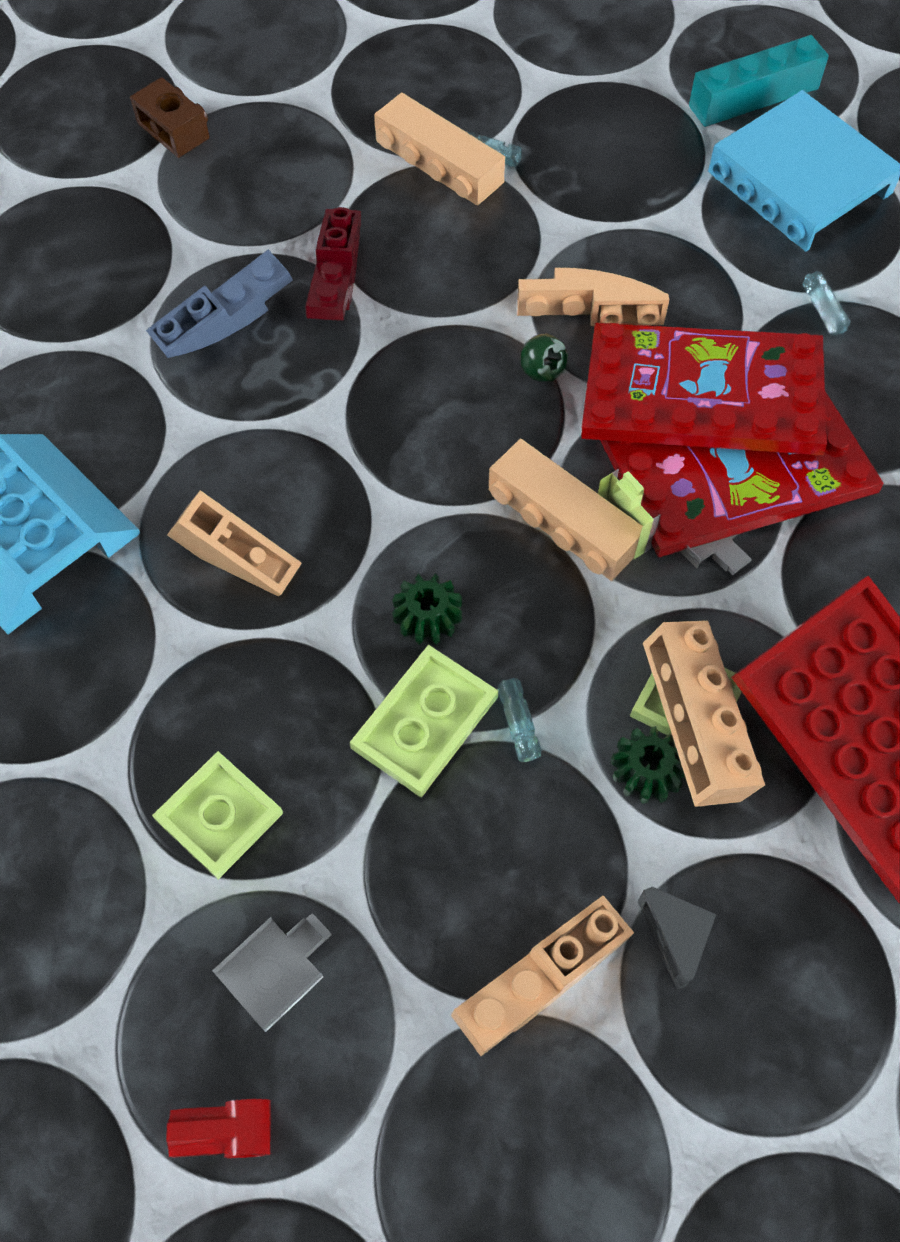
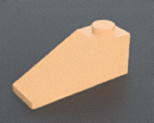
[167,490,302,597]

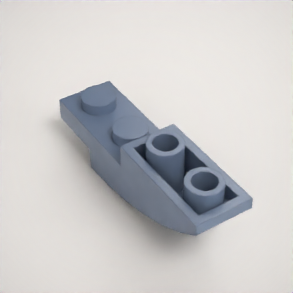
[146,249,293,358]

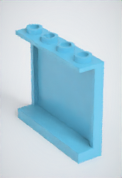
[708,90,900,252]

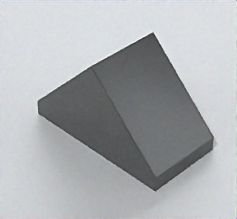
[637,887,717,990]

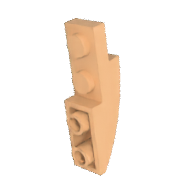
[517,267,669,326]
[451,895,634,1056]

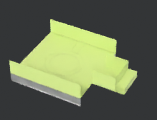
[598,469,660,559]

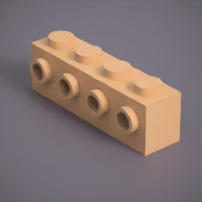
[643,621,765,807]

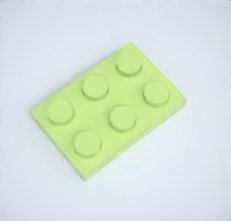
[349,645,499,798]

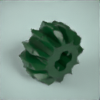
[392,573,462,645]
[610,726,685,804]

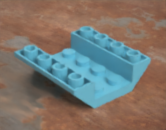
[0,434,140,634]

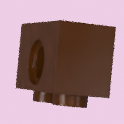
[130,77,210,158]

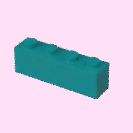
[689,35,829,127]

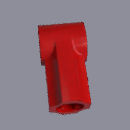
[166,1099,271,1158]

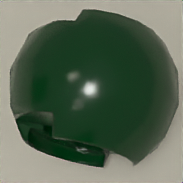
[521,333,568,383]

